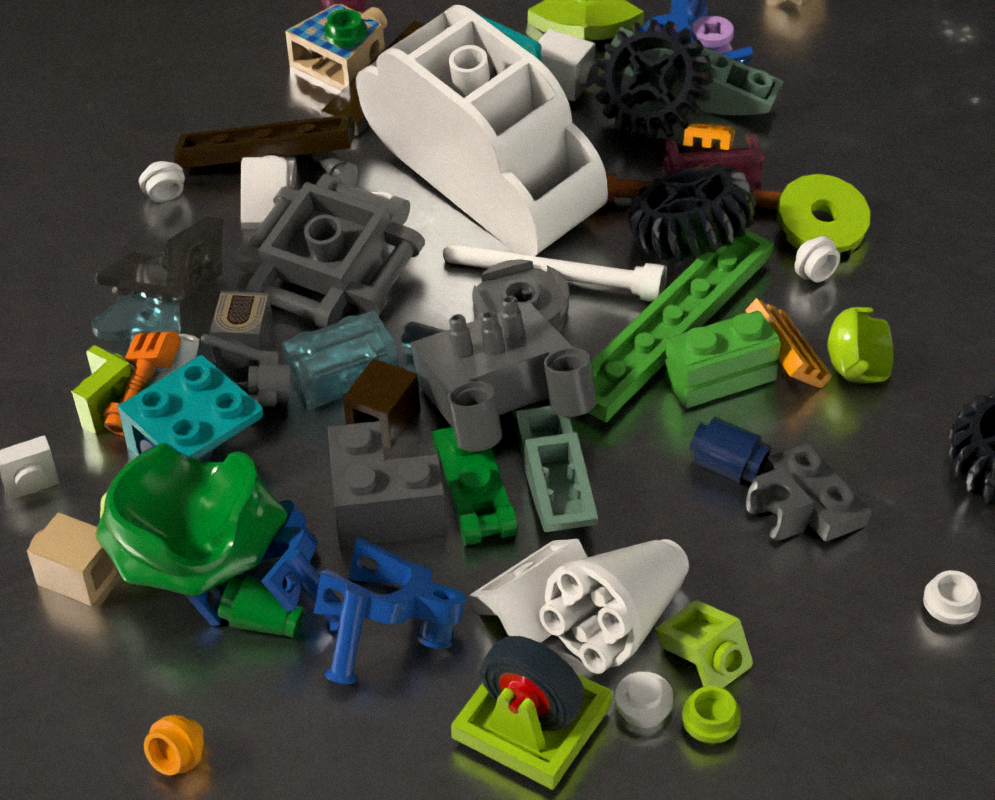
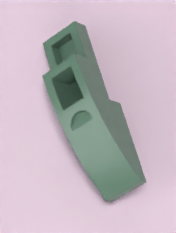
[604,27,784,115]

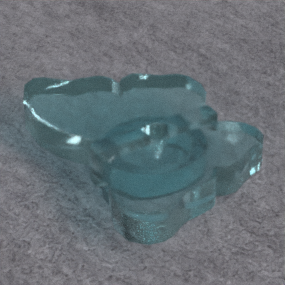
[91,290,181,342]

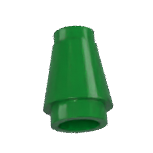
[218,574,306,639]

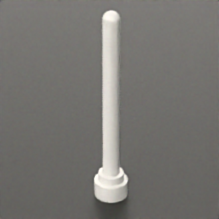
[442,245,667,302]

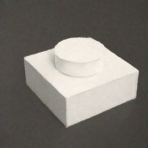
[0,435,60,501]

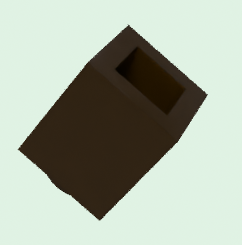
[343,358,420,449]

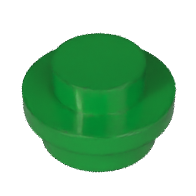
[324,9,367,48]

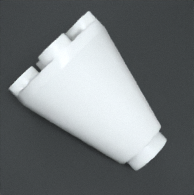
[539,539,689,674]

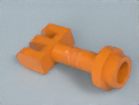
[103,331,181,437]

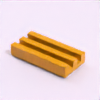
[683,123,735,150]
[745,298,833,388]

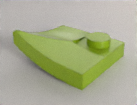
[528,0,644,40]

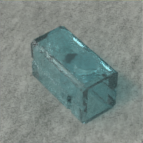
[281,310,399,410]

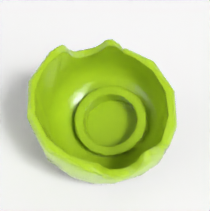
[827,307,894,384]

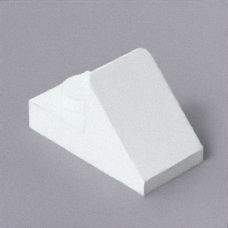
[241,155,297,229]

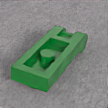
[432,427,518,546]

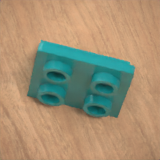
[118,354,263,459]

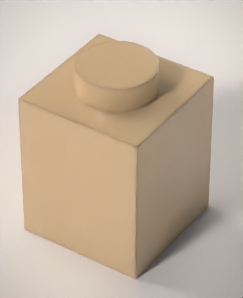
[26,512,118,606]

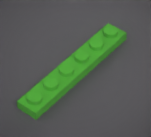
[588,230,773,422]

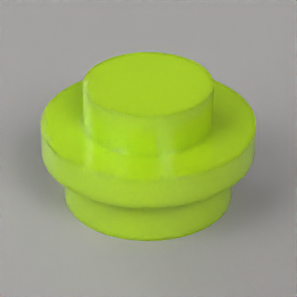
[682,686,741,743]

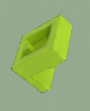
[72,345,133,435]
[655,599,753,688]

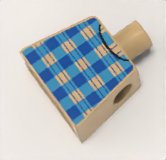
[285,4,387,91]

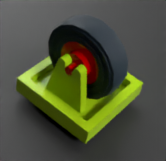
[451,636,613,790]

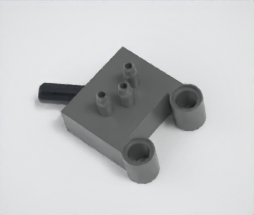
[401,296,597,451]

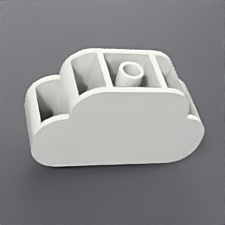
[356,5,608,256]

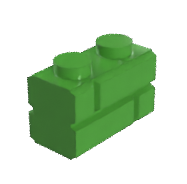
[664,310,781,408]

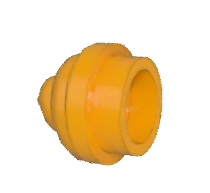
[144,715,204,775]

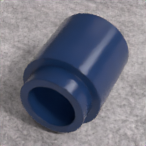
[689,417,772,484]

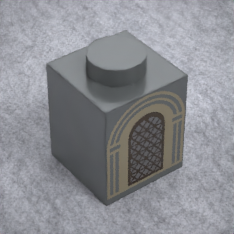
[210,291,274,368]

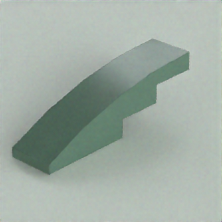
[510,398,598,532]

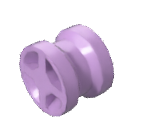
[691,16,734,53]

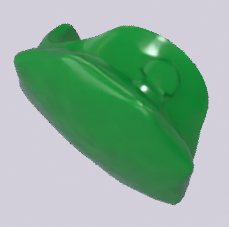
[95,443,288,596]

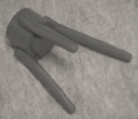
[201,334,290,407]

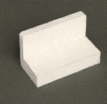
[469,539,588,643]

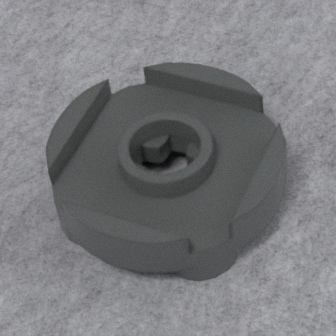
[472,259,569,332]

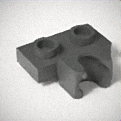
[746,443,872,542]

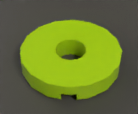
[776,174,870,254]

